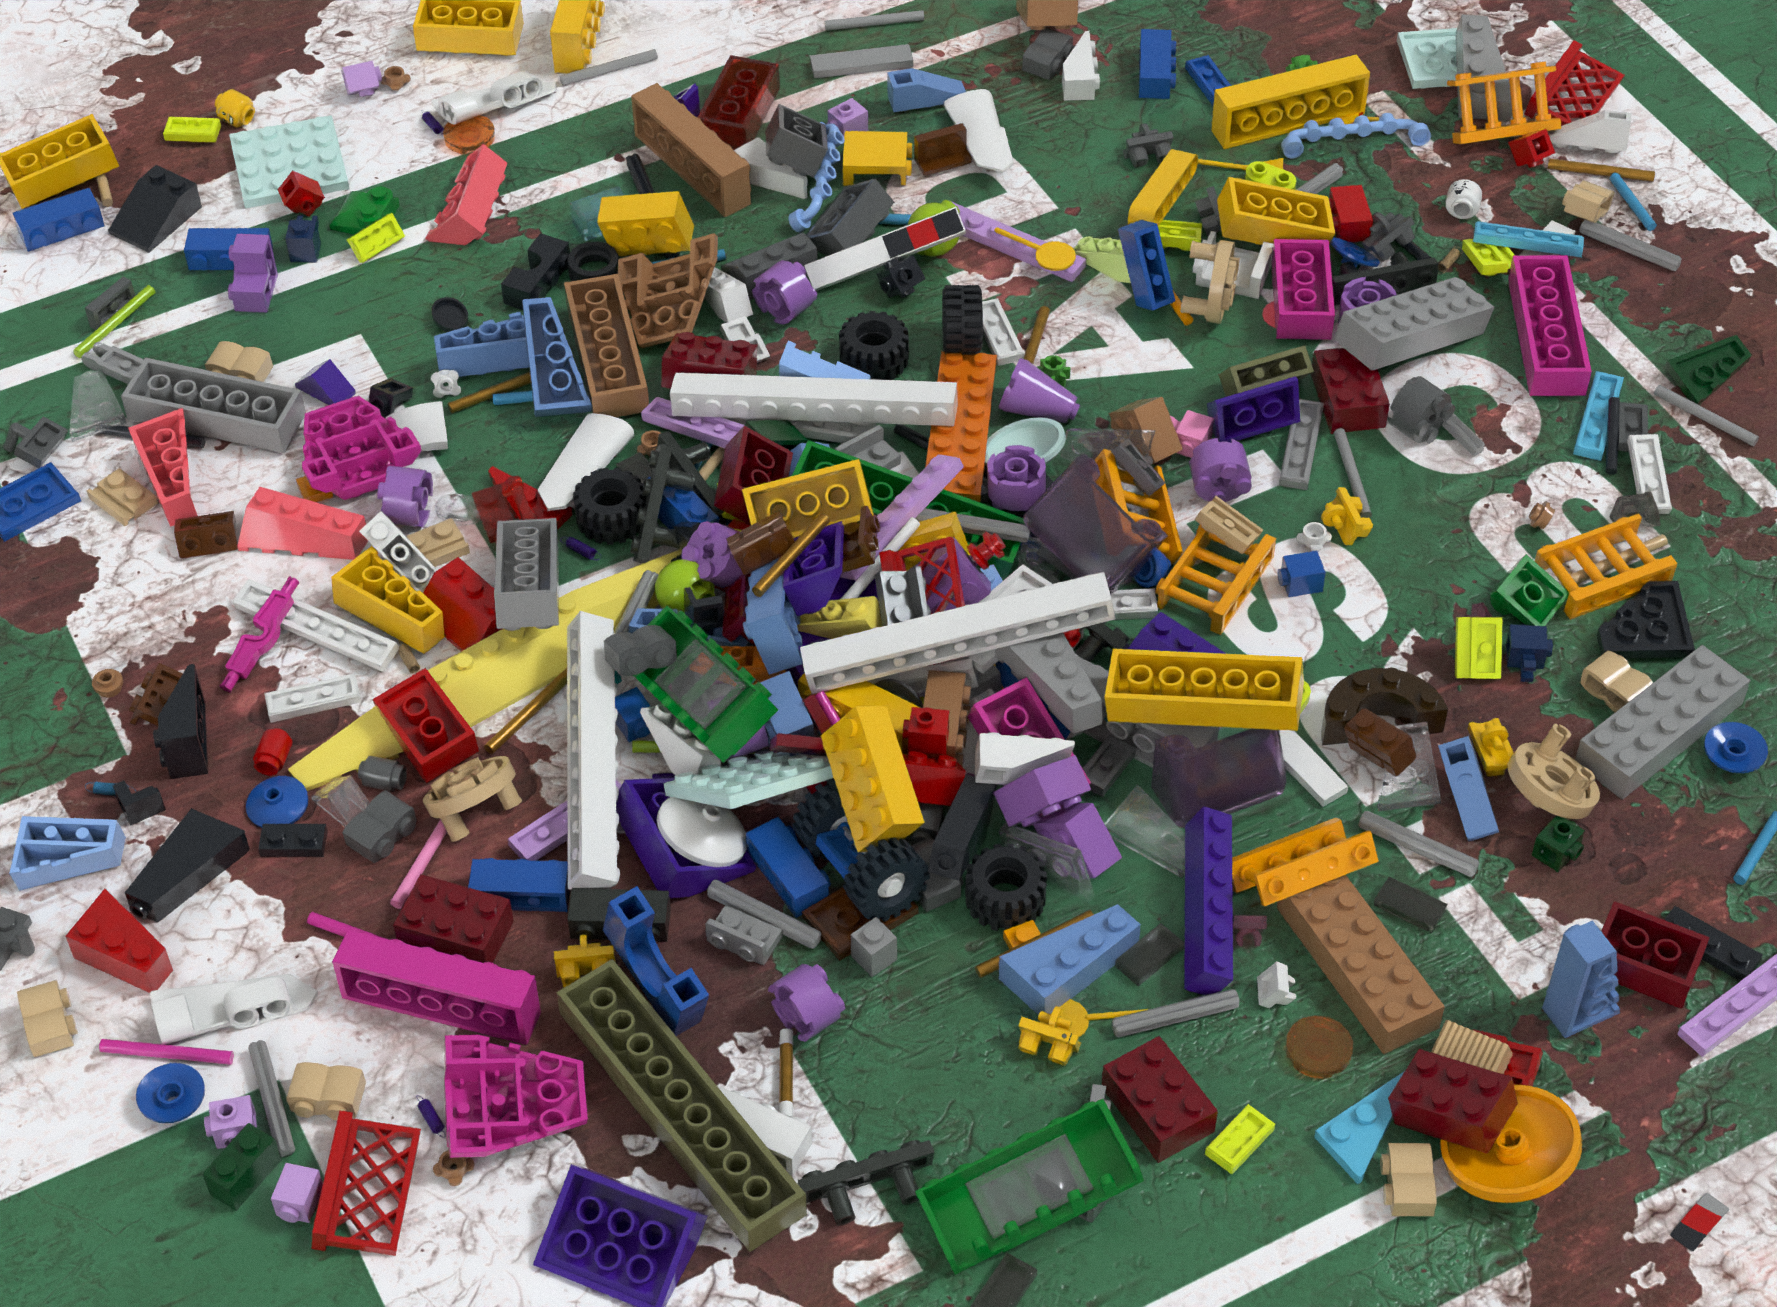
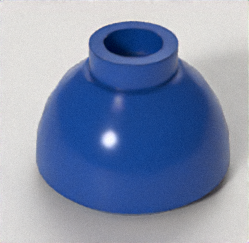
[1132,546,1172,588]

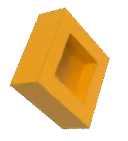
[296,476,333,502]
[1003,920,1041,949]

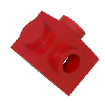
[1508,128,1555,168]
[277,170,325,217]
[902,707,950,755]

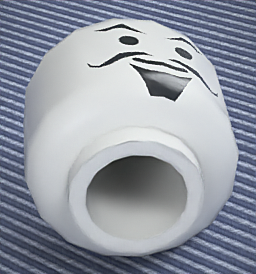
[1446,179,1482,219]

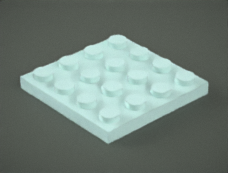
[229,115,350,209]
[664,749,833,809]

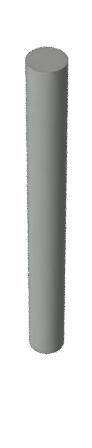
[825,10,924,31]
[559,49,658,86]
[1654,385,1759,446]
[1334,429,1372,518]

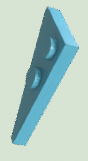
[1314,1071,1405,1184]

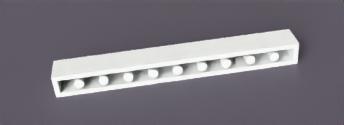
[670,373,958,426]
[800,572,1116,694]
[567,611,620,890]

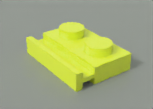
[1158,220,1202,251]
[1462,239,1515,276]
[1455,617,1502,679]

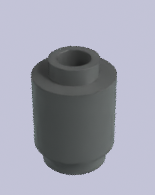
[358,756,407,792]

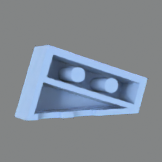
[779,341,870,379]
[9,816,126,891]

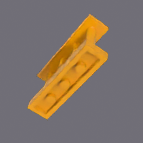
[1447,61,1561,144]
[1088,449,1183,565]
[1535,513,1678,620]
[1155,524,1276,635]
[1232,818,1379,906]

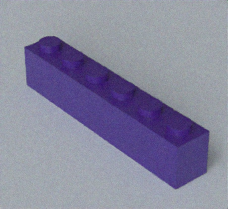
[1184,806,1233,995]

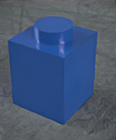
[1277,551,1326,597]
[615,687,651,743]

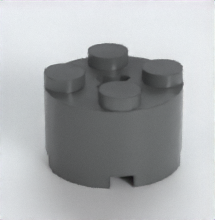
[1388,376,1455,444]

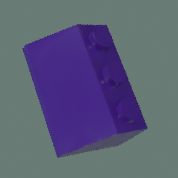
[1207,376,1300,443]
[783,521,844,616]

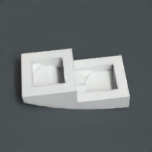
[720,316,770,363]

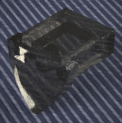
[1609,491,1661,527]

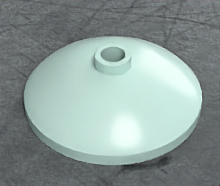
[985,418,1066,466]

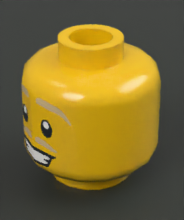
[215,89,255,128]

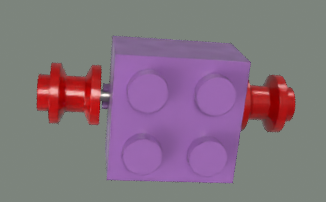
[915,531,1006,614]

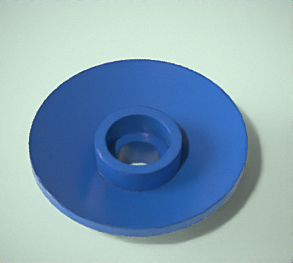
[1330,238,1380,267]
[1704,722,1768,773]
[246,776,308,829]
[136,1063,205,1123]

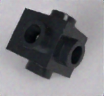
[876,255,926,298]

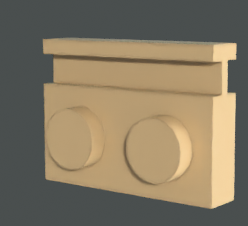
[86,468,158,526]
[1195,496,1263,554]
[406,518,470,567]

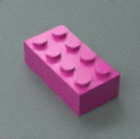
[1271,239,1335,340]
[968,677,1091,817]

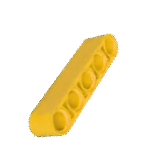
[1128,149,1198,226]

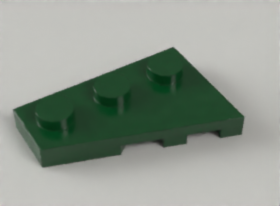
[1664,335,1752,405]

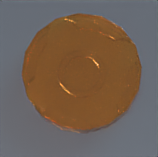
[443,115,495,154]
[1285,1015,1353,1079]

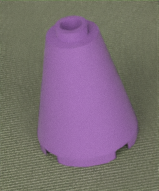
[999,358,1080,423]

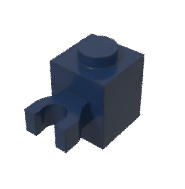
[285,215,321,263]
[1505,624,1553,682]

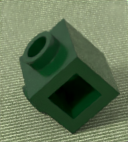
[1532,815,1585,872]

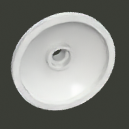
[657,797,747,867]

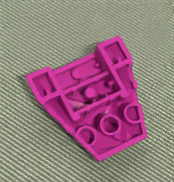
[302,395,422,500]
[444,1035,588,1158]

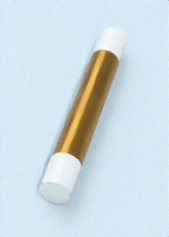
[779,1028,793,1117]

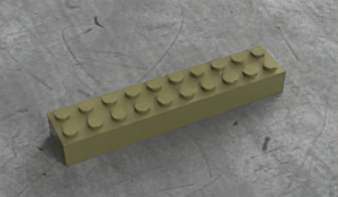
[556,959,807,1252]

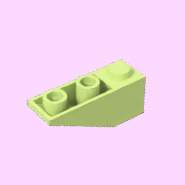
[1073,236,1131,283]

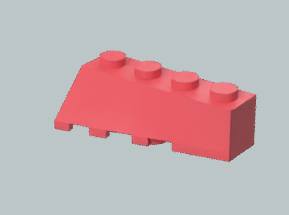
[425,144,507,246]
[128,408,198,527]
[237,487,368,560]

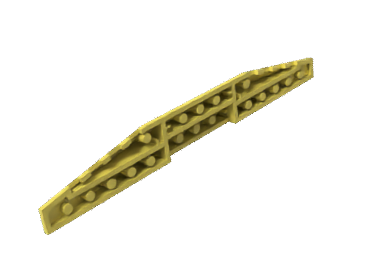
[288,549,682,791]

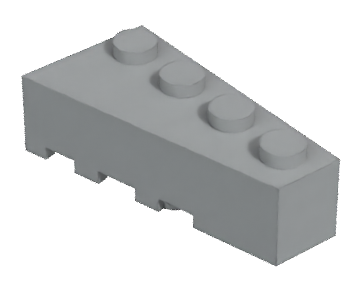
[1456,14,1512,121]
[995,632,1102,734]

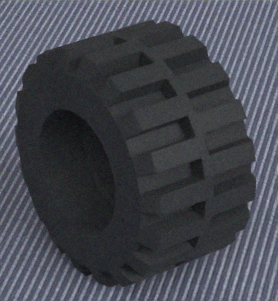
[942,285,983,355]
[839,311,909,380]
[573,468,646,545]
[965,843,1047,931]

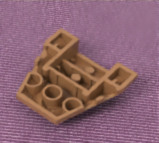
[618,233,718,348]

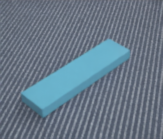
[1473,221,1584,258]
[1573,371,1624,461]

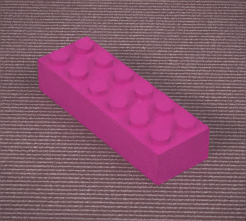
[1508,255,1592,396]
[332,930,541,1045]

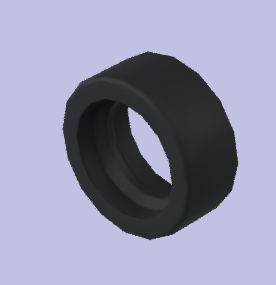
[568,241,619,281]

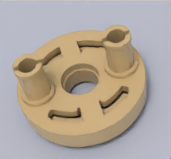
[1181,240,1240,324]
[1508,724,1600,819]
[423,756,522,842]

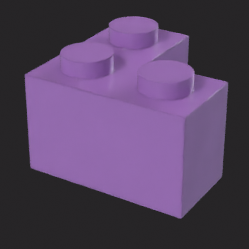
[228,234,278,313]
[993,755,1091,828]
[1033,803,1122,878]

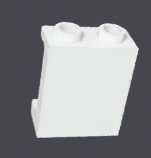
[1192,231,1273,299]

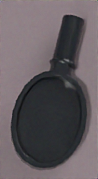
[432,297,468,332]

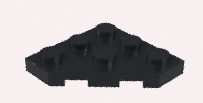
[1597,581,1695,658]

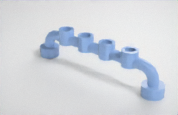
[1281,113,1431,159]
[788,122,845,233]

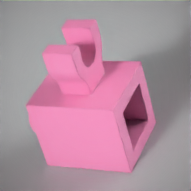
[1170,410,1214,458]

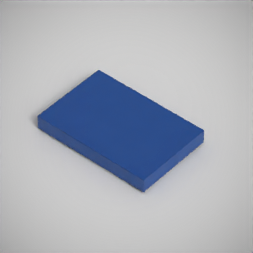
[0,462,81,542]

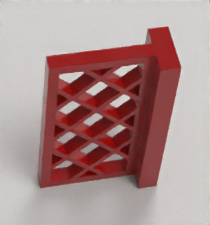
[1524,40,1625,126]
[879,536,970,667]
[311,1110,421,1256]

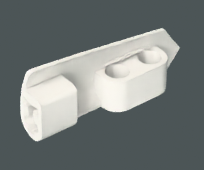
[432,71,556,125]
[944,89,1013,173]
[538,413,634,511]
[150,974,318,1045]

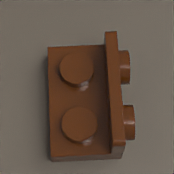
[914,123,972,176]
[842,506,881,573]
[174,511,238,559]
[128,663,183,726]

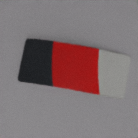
[1670,1193,1729,1251]

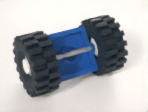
[793,778,930,921]

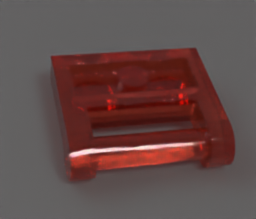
[471,476,538,543]

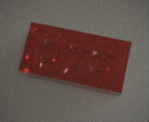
[698,55,780,150]

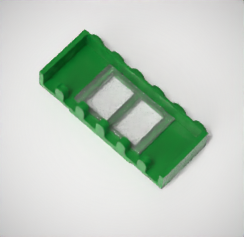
[633,606,778,763]
[915,1099,1144,1275]

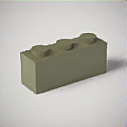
[1218,345,1314,397]

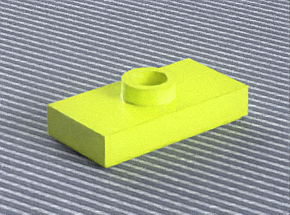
[163,117,221,142]
[347,213,405,263]
[1205,1104,1275,1174]

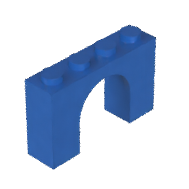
[603,886,709,1036]

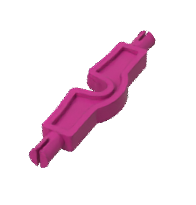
[220,576,299,693]

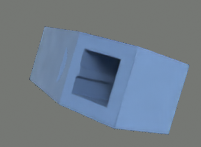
[887,68,966,112]
[1438,736,1499,841]

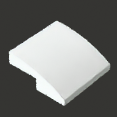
[386,401,448,459]

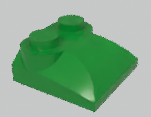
[329,186,400,235]
[1490,554,1569,626]

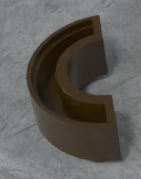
[1321,667,1448,746]

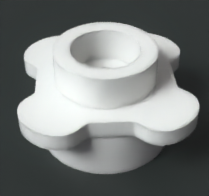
[431,370,461,398]
[1296,522,1332,551]

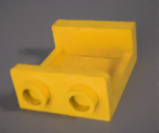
[843,131,912,186]

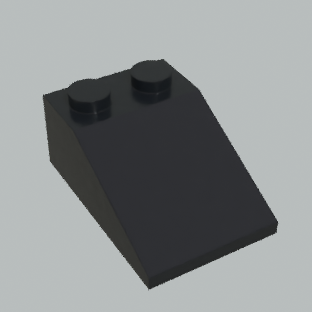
[108,165,202,253]
[153,664,208,779]

